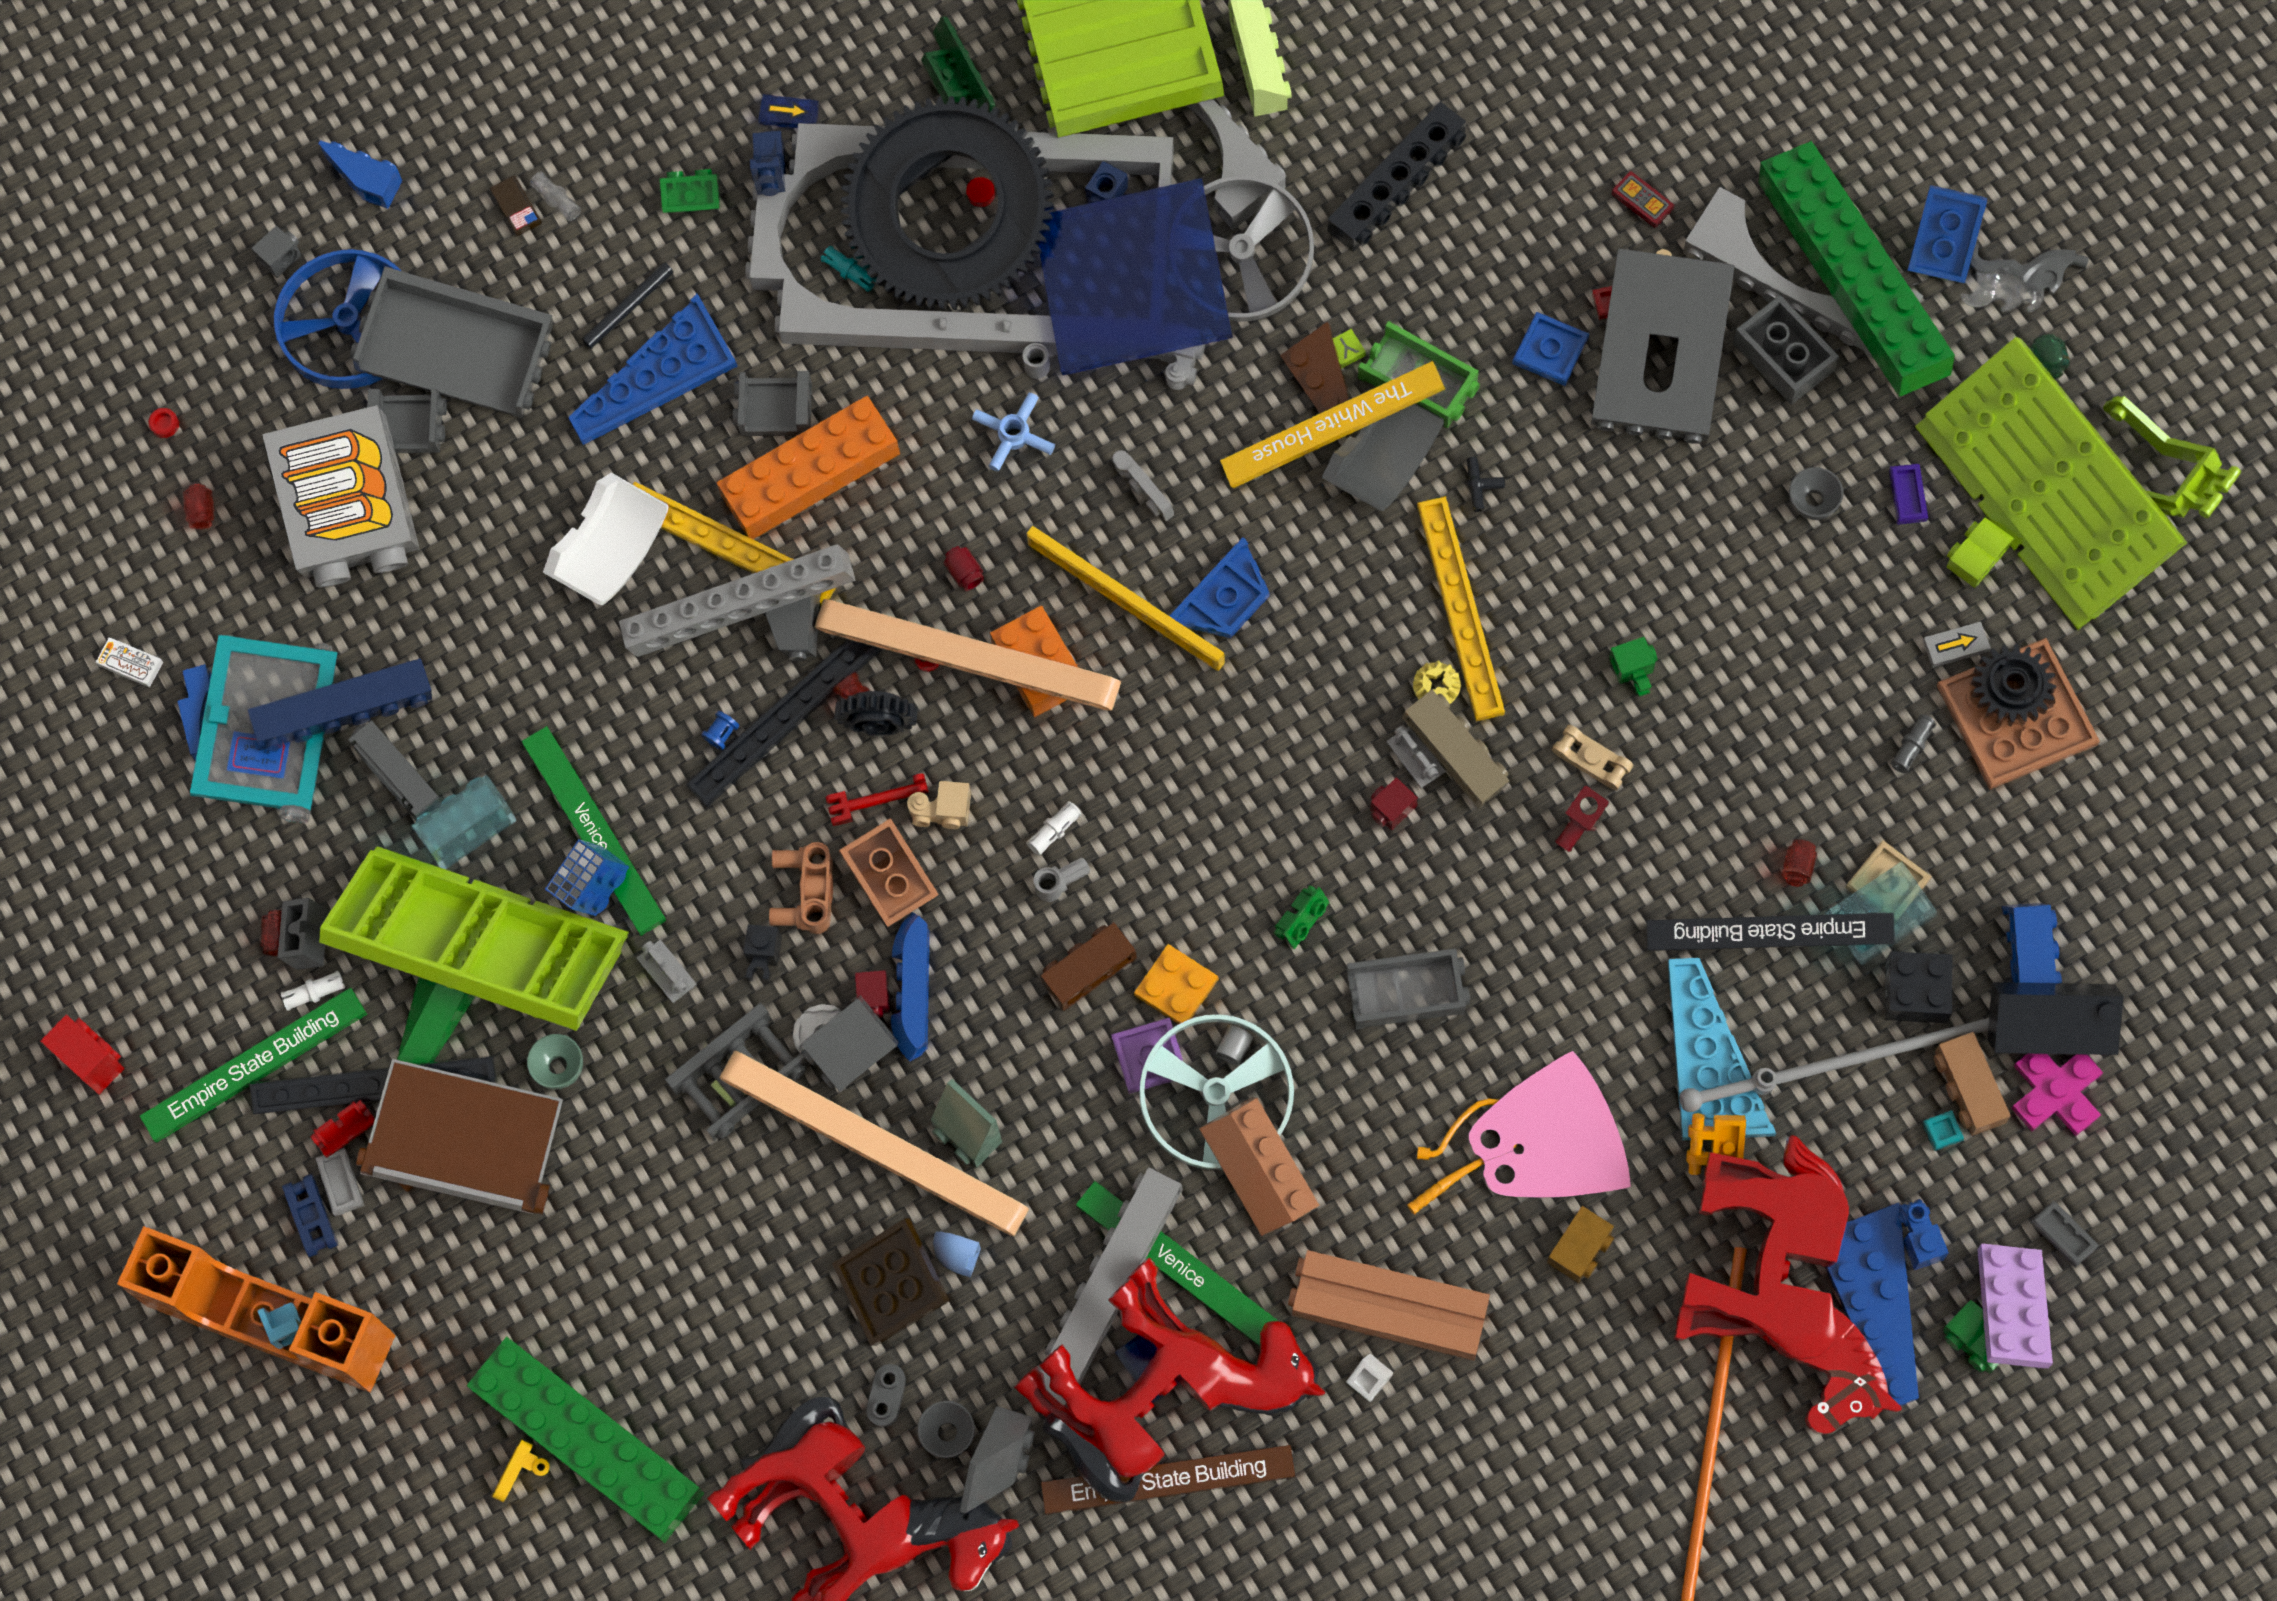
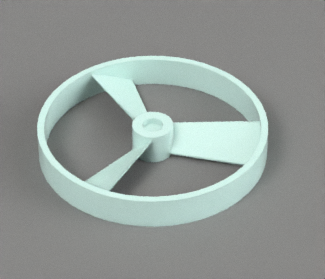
[1139,1015,1294,1170]

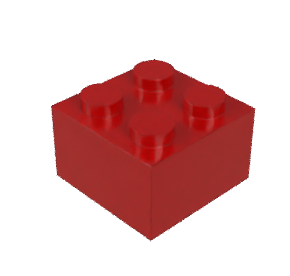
[40,1014,125,1095]

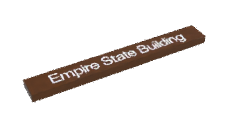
[1041,1445,1295,1515]

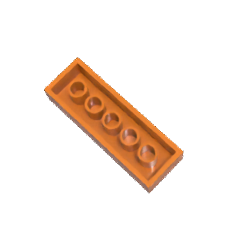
[716,395,900,539]

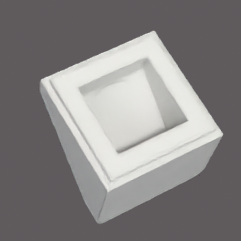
[1346,1354,1393,1402]

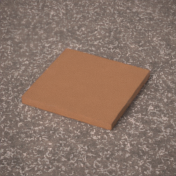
[1937,638,2100,790]

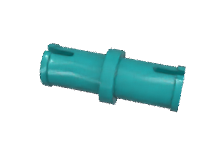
[821,245,877,292]

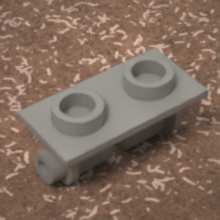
[1386,725,1446,788]
[637,939,697,1003]

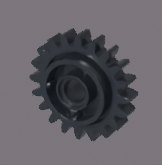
[1971,644,2057,727]
[835,691,918,736]

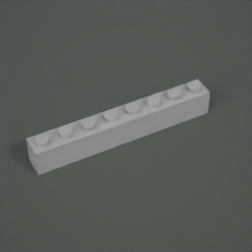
[1037,1167,1183,1407]

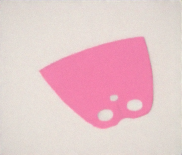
[1469,1051,1631,1197]

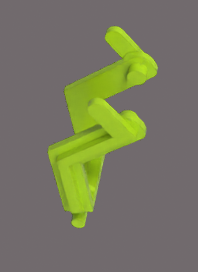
[2103,396,2241,518]

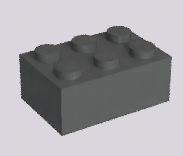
[1733,295,1839,405]

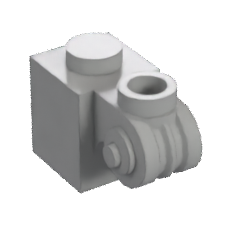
[1159,323,1205,390]

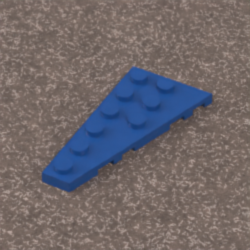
[568,293,737,445]
[1825,1202,1919,1406]

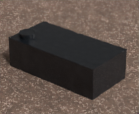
[1987,982,2124,1055]

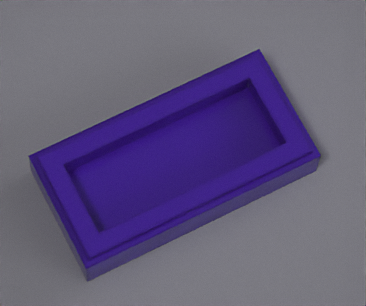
[1889,464,1928,525]

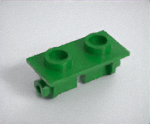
[1274,885,1330,949]

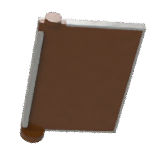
[356,1059,563,1215]

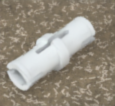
[1026,801,1082,856]
[281,971,345,1011]

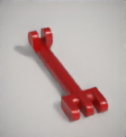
[825,773,929,826]

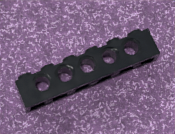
[1327,101,1466,252]

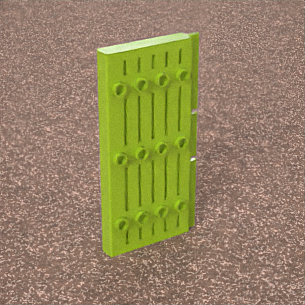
[1915,337,2188,630]
[319,846,629,1031]

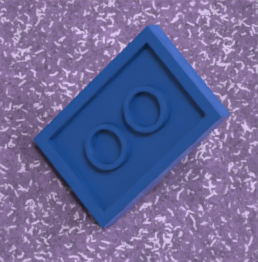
[1908,185,1987,283]

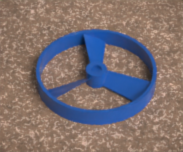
[274,250,401,389]

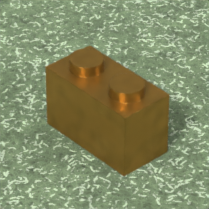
[1547,1206,1615,1284]

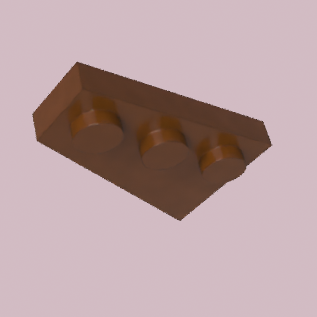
[1280,321,1350,413]

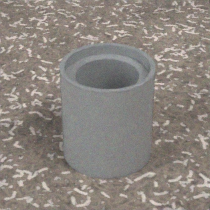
[1023,343,1050,379]
[1216,1025,1253,1065]

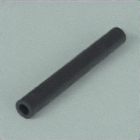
[582,262,674,349]

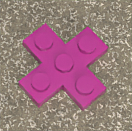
[2011,1053,2103,1136]

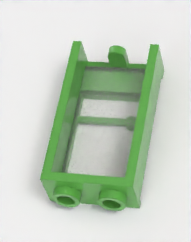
[1358,321,1480,428]

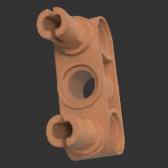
[769,842,833,934]

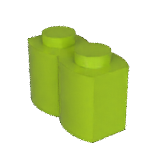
[1946,517,2014,588]

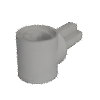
[1034,858,1090,902]

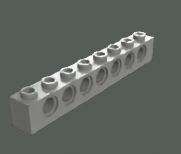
[619,544,856,657]

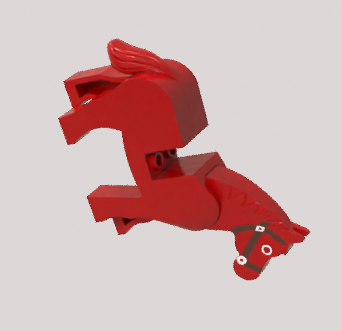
[1674,1135,1902,1435]

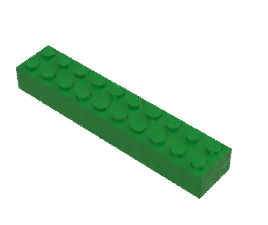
[1758,141,1955,397]

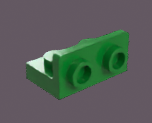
[660,169,721,213]

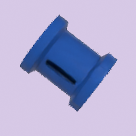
[701,711,740,750]

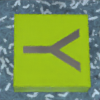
[1333,329,1366,369]

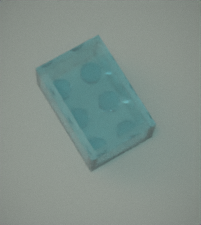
[412,775,517,869]
[1825,861,1938,966]

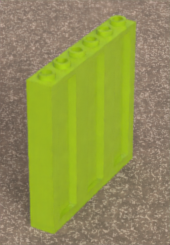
[1017,0,1224,138]

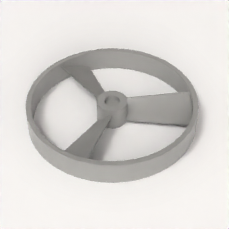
[1169,175,1314,322]

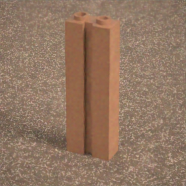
[1288,1250,1490,1361]

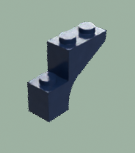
[750,130,786,196]

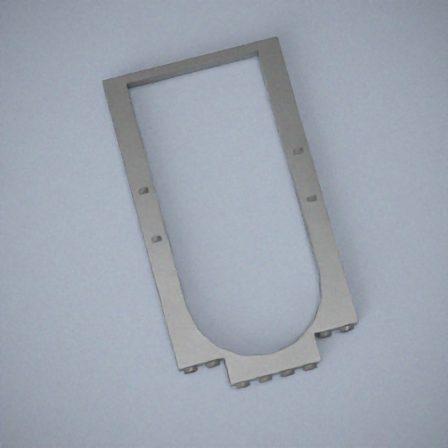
[745,123,1174,359]

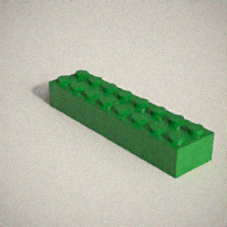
[466,1336,704,1543]

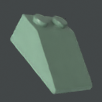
[931,1079,1002,1168]

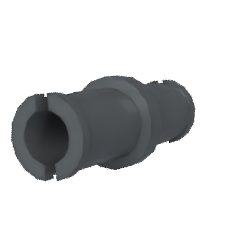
[1890,714,1937,773]

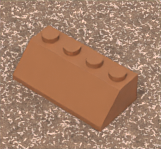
[1199,1097,1320,1236]

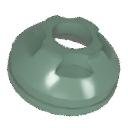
[527,1034,583,1090]

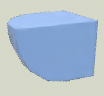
[933,1232,981,1278]

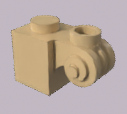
[907,781,971,829]

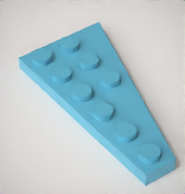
[1668,958,1776,1141]

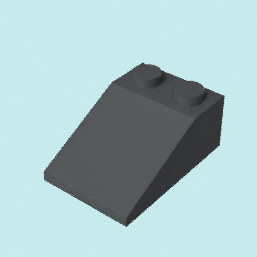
[960,1406,1035,1513]

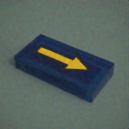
[758,94,820,128]

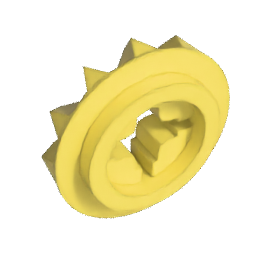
[1413,660,1461,704]

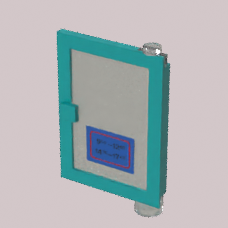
[190,635,338,823]

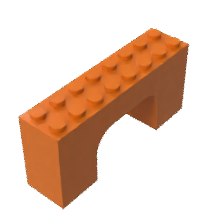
[117,1226,396,1393]

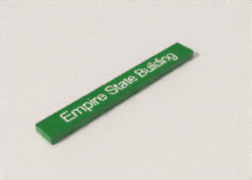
[140,988,368,1143]

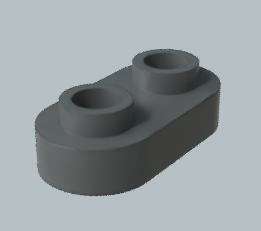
[866,1364,906,1428]

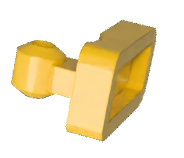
[491,1439,550,1503]

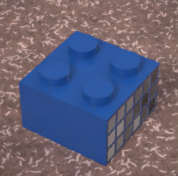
[545,839,629,916]

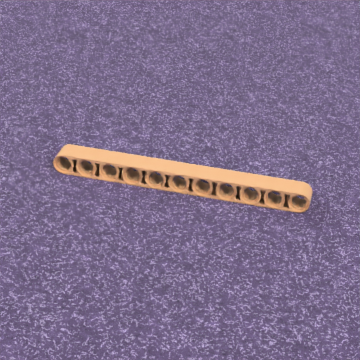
[814,599,1121,711]
[719,1051,1029,1237]

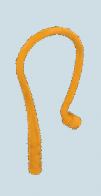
[1407,1098,1517,1215]

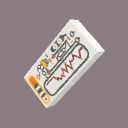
[95,637,163,688]

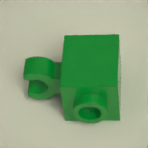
[1609,637,1658,697]

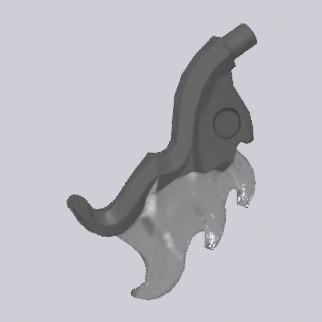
[1960,244,2089,312]

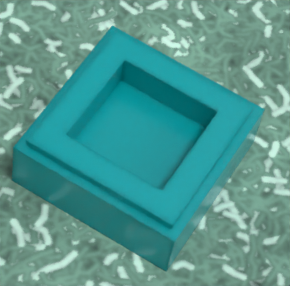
[1922,1110,1964,1151]

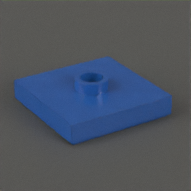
[1512,312,1590,386]

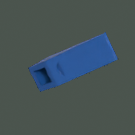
[318,140,403,209]

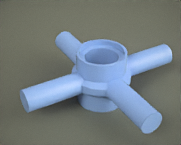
[972,392,1055,472]

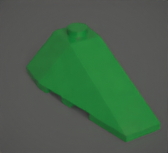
[397,977,475,1064]

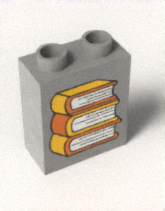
[262,405,420,588]

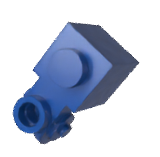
[1898,1199,1949,1270]

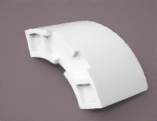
[543,473,669,605]

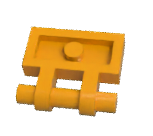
[1686,1113,1746,1175]

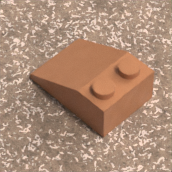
[839,818,939,927]

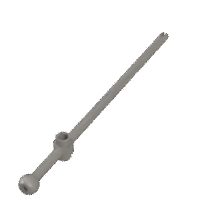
[1679,1018,1989,1112]

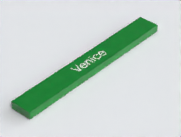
[522,726,667,936]
[1076,1181,1278,1347]

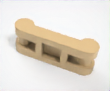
[1551,725,1634,790]

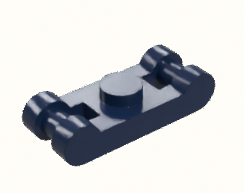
[282,1174,339,1258]

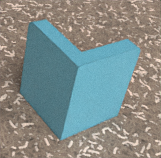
[257,1302,302,1349]

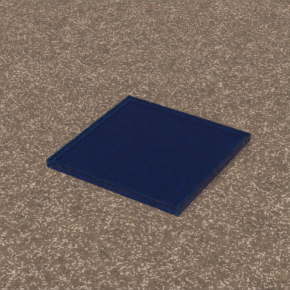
[1038,178,1233,376]

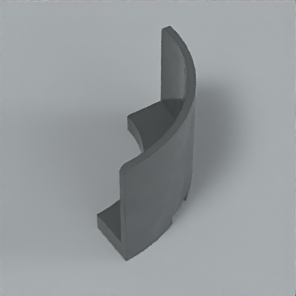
[1322,403,1444,511]

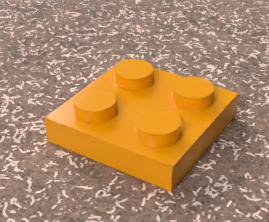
[1134,944,1219,1024]

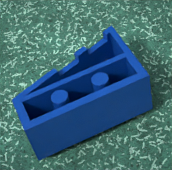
[2002,903,2062,983]

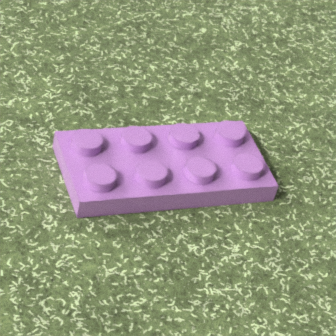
[1977,1244,2053,1369]

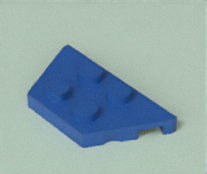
[1170,537,1269,638]

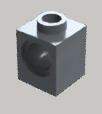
[251,226,302,278]

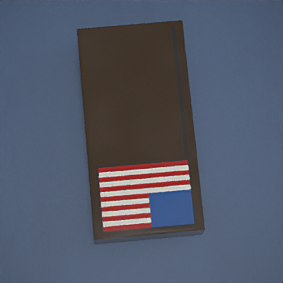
[490,175,542,236]

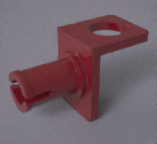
[1555,786,1609,852]

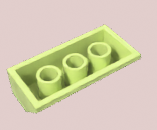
[1228,0,1292,117]

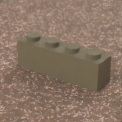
[1402,689,1510,809]

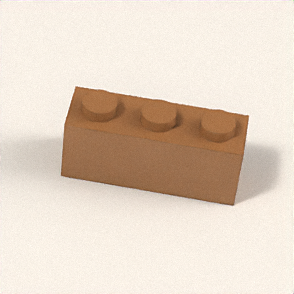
[1933,1032,2011,1136]

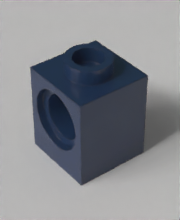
[1085,161,1128,213]

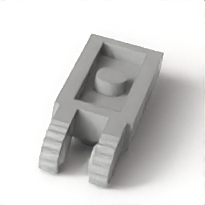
[1112,450,1174,521]

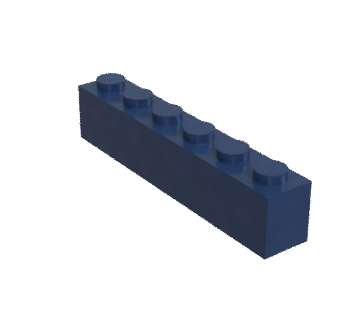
[247,658,432,751]

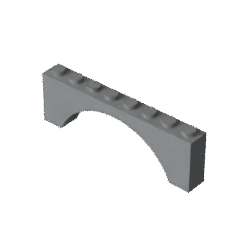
[1186,99,1286,230]
[1683,187,1924,359]

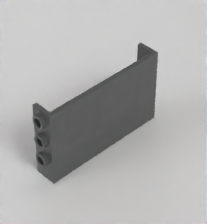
[350,267,553,418]

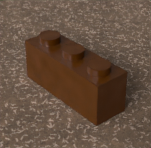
[1040,922,1137,1011]

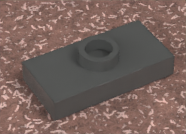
[2030,1200,2099,1268]

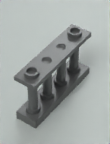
[665,1003,809,1141]

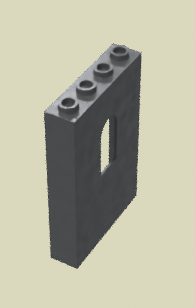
[1591,248,1735,444]

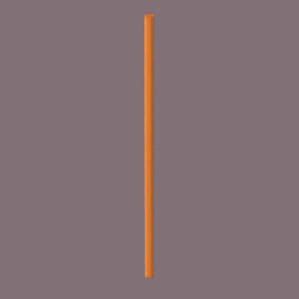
[1681,1247,1747,1601]

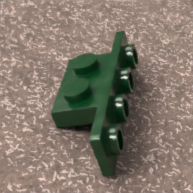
[921,16,995,113]

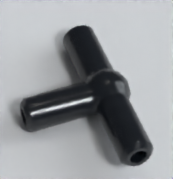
[1466,456,1505,512]

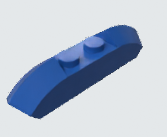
[891,912,930,1061]

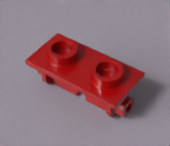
[310,1100,375,1158]

